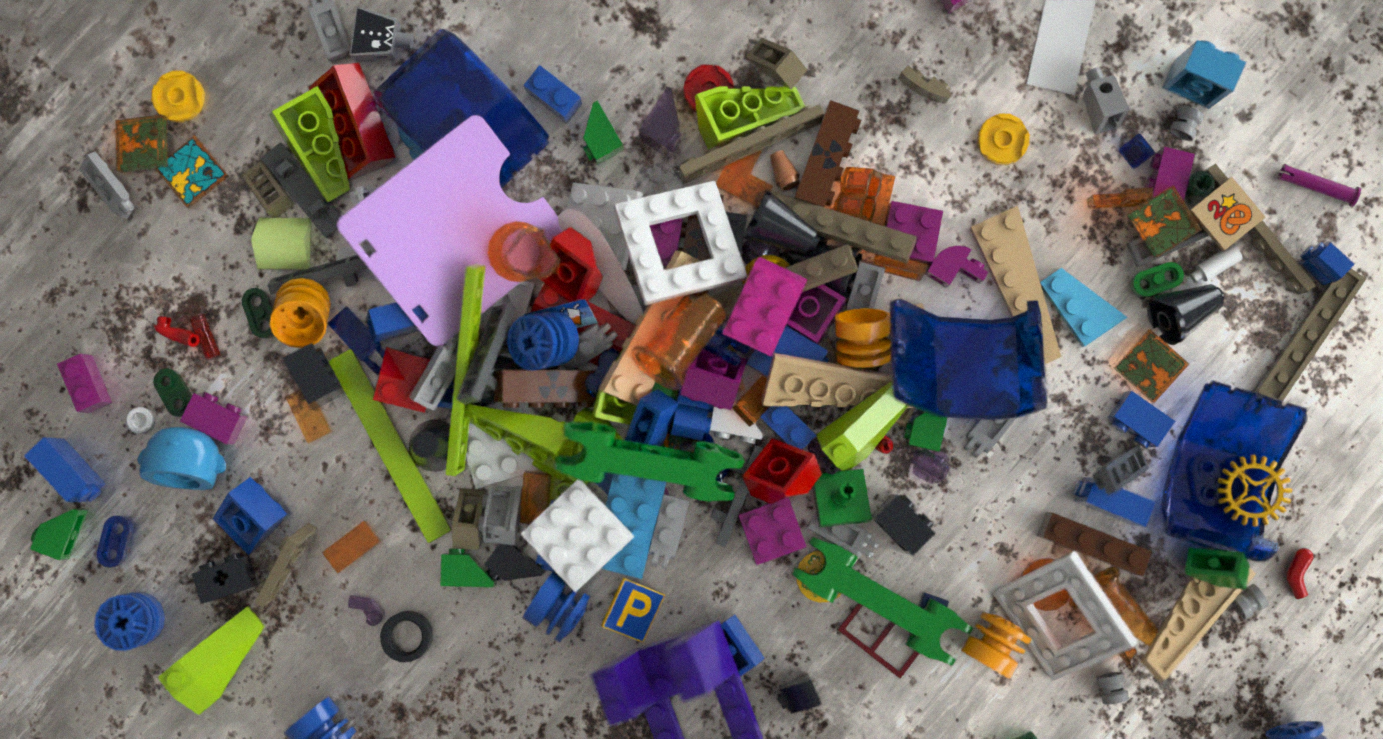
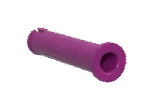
[1278,164,1361,207]

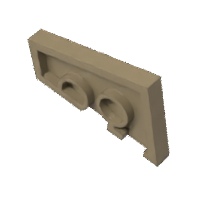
[254,523,317,608]

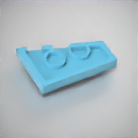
[1040,268,1127,347]

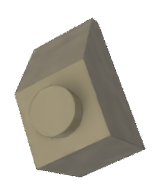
[746,37,807,89]
[451,488,486,550]

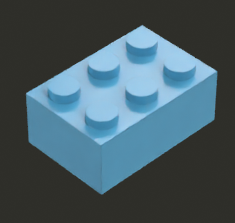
[1162,40,1247,109]

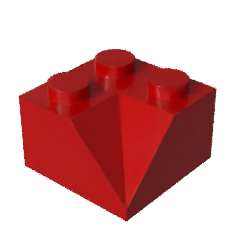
[537,227,603,302]
[373,347,432,413]
[742,438,822,504]

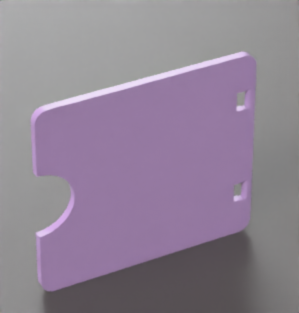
[337,116,562,346]

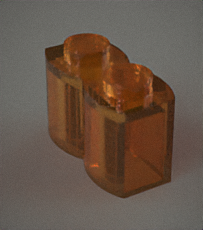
[834,167,882,222]

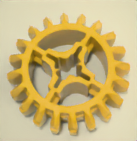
[1216,455,1292,527]

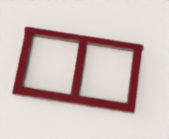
[837,603,920,679]

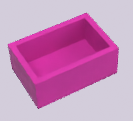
[722,257,807,356]

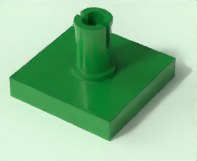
[812,469,872,527]

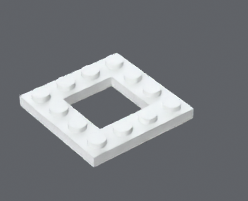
[614,181,747,305]
[993,551,1137,681]

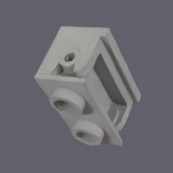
[478,484,523,545]

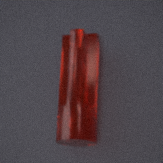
[189,314,221,360]

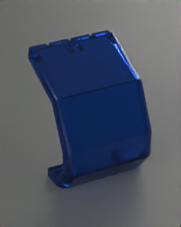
[373,29,549,189]
[890,299,1048,420]
[1159,380,1307,562]

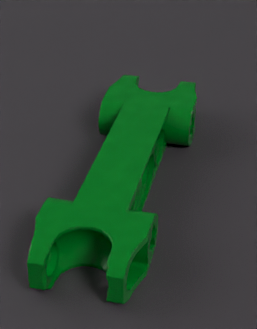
[553,421,745,502]
[791,536,973,666]

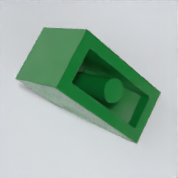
[582,100,624,165]
[903,399,952,452]
[30,508,88,560]
[440,548,497,587]
[1185,548,1250,590]

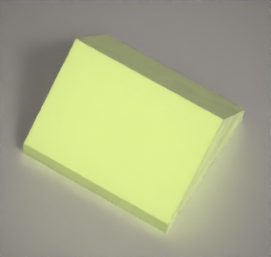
[251,218,311,270]

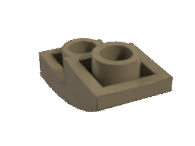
[898,65,953,104]

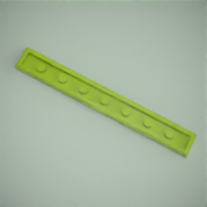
[445,264,486,477]
[328,349,452,543]

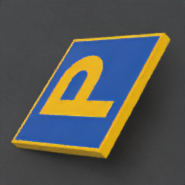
[600,577,665,643]

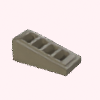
[241,160,294,218]

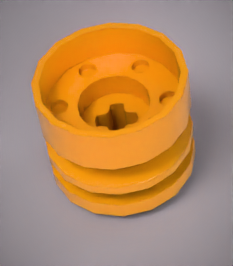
[270,278,331,348]
[835,308,892,368]
[961,611,1032,679]

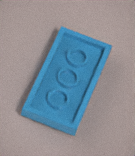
[601,473,667,579]

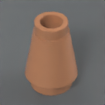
[770,150,800,191]

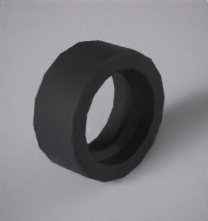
[380,611,433,662]

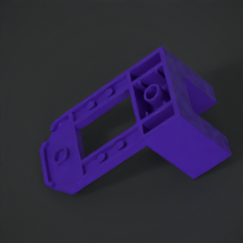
[590,620,763,739]

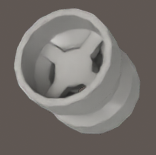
[1169,106,1204,141]
[1232,584,1269,620]
[1097,672,1129,705]

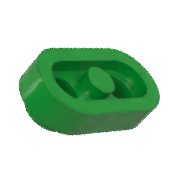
[1131,262,1184,298]

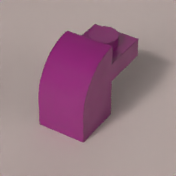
[924,246,989,288]

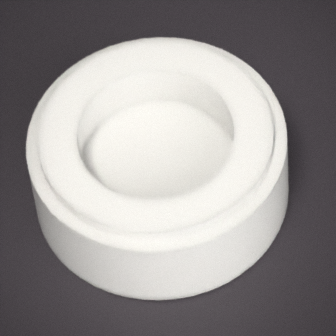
[126,407,155,433]

